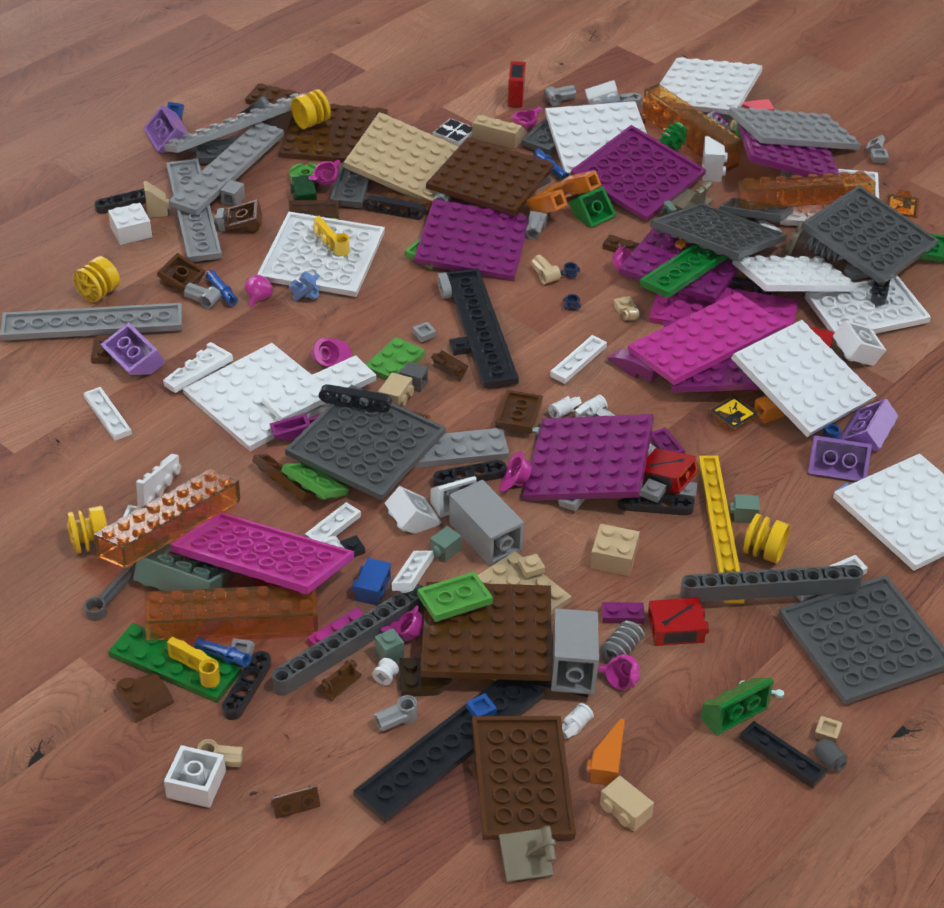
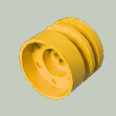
[291,89,331,129]
[73,256,120,302]
[67,505,111,554]
[743,513,790,564]

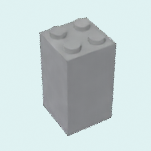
[449,480,524,566]
[551,608,599,694]

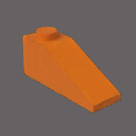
[586,719,625,785]

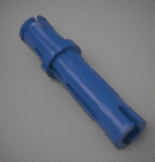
[533,148,569,180]
[206,270,238,306]
[194,638,251,667]

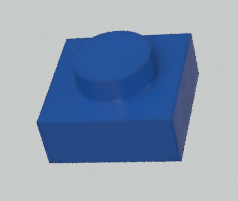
[167,102,184,120]
[466,693,497,716]

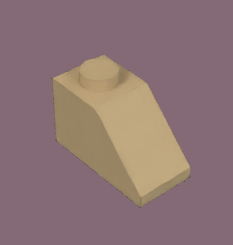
[144,181,170,218]

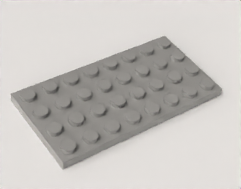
[728,107,861,150]

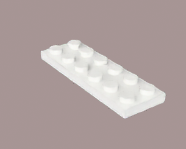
[262,356,376,420]

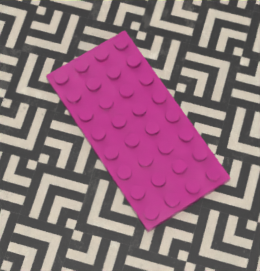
[648,287,799,327]
[628,292,786,385]
[170,512,354,594]

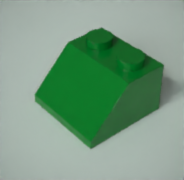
[569,186,617,228]

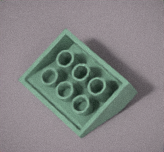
[133,542,237,606]

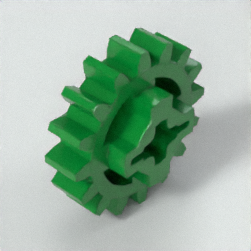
[659,122,688,152]

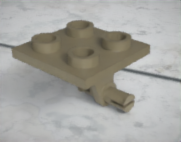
[671,180,713,210]
[784,218,821,256]
[499,826,557,882]

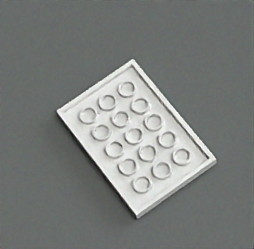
[732,255,856,291]
[804,275,931,334]

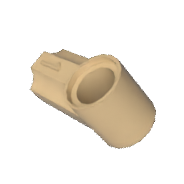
[531,255,561,285]
[198,739,243,767]

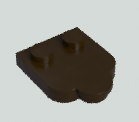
[399,657,453,697]

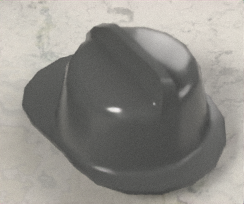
[239,91,270,114]

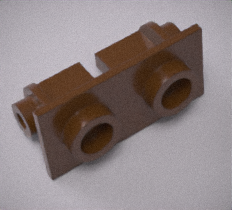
[431,350,469,382]
[316,660,362,701]
[271,786,320,819]

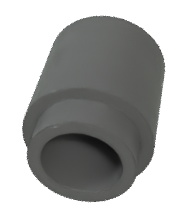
[814,738,847,772]

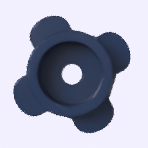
[561,262,580,278]
[563,294,581,310]

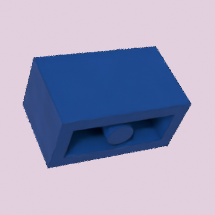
[352,558,391,606]

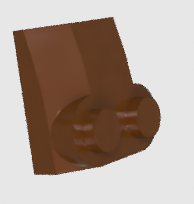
[225,199,262,232]
[157,253,206,291]
[113,673,174,723]

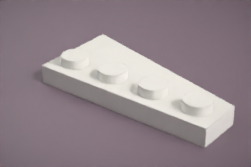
[163,342,233,393]
[136,454,181,515]

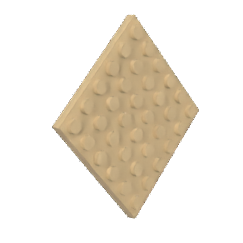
[343,112,459,201]

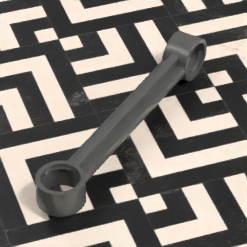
[84,529,168,621]

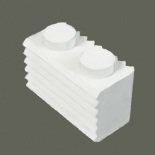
[585,80,620,105]

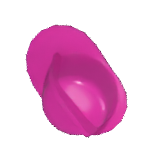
[310,338,352,367]
[500,451,532,492]

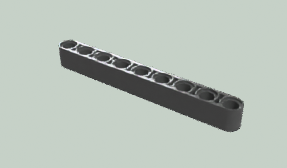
[680,565,864,602]
[272,584,425,696]

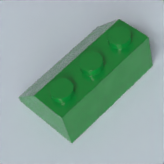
[701,677,774,736]

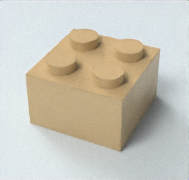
[590,524,640,577]

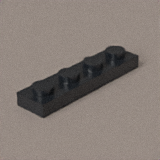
[740,721,827,788]

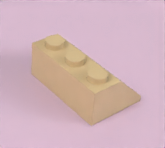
[472,115,527,149]

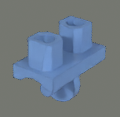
[289,271,320,302]

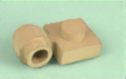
[613,296,639,321]

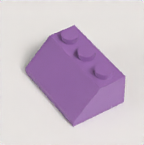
[144,105,188,153]
[100,323,165,375]
[839,399,899,452]
[808,436,872,481]

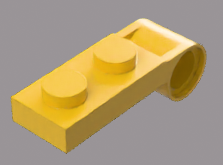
[313,216,350,256]
[167,637,220,688]

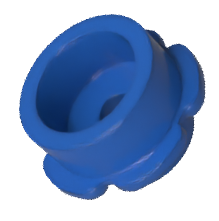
[822,424,841,439]

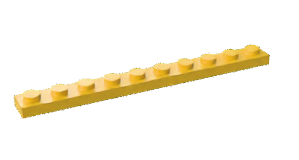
[698,456,745,603]

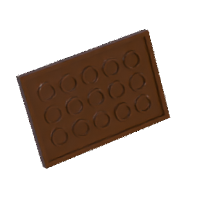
[472,716,576,840]

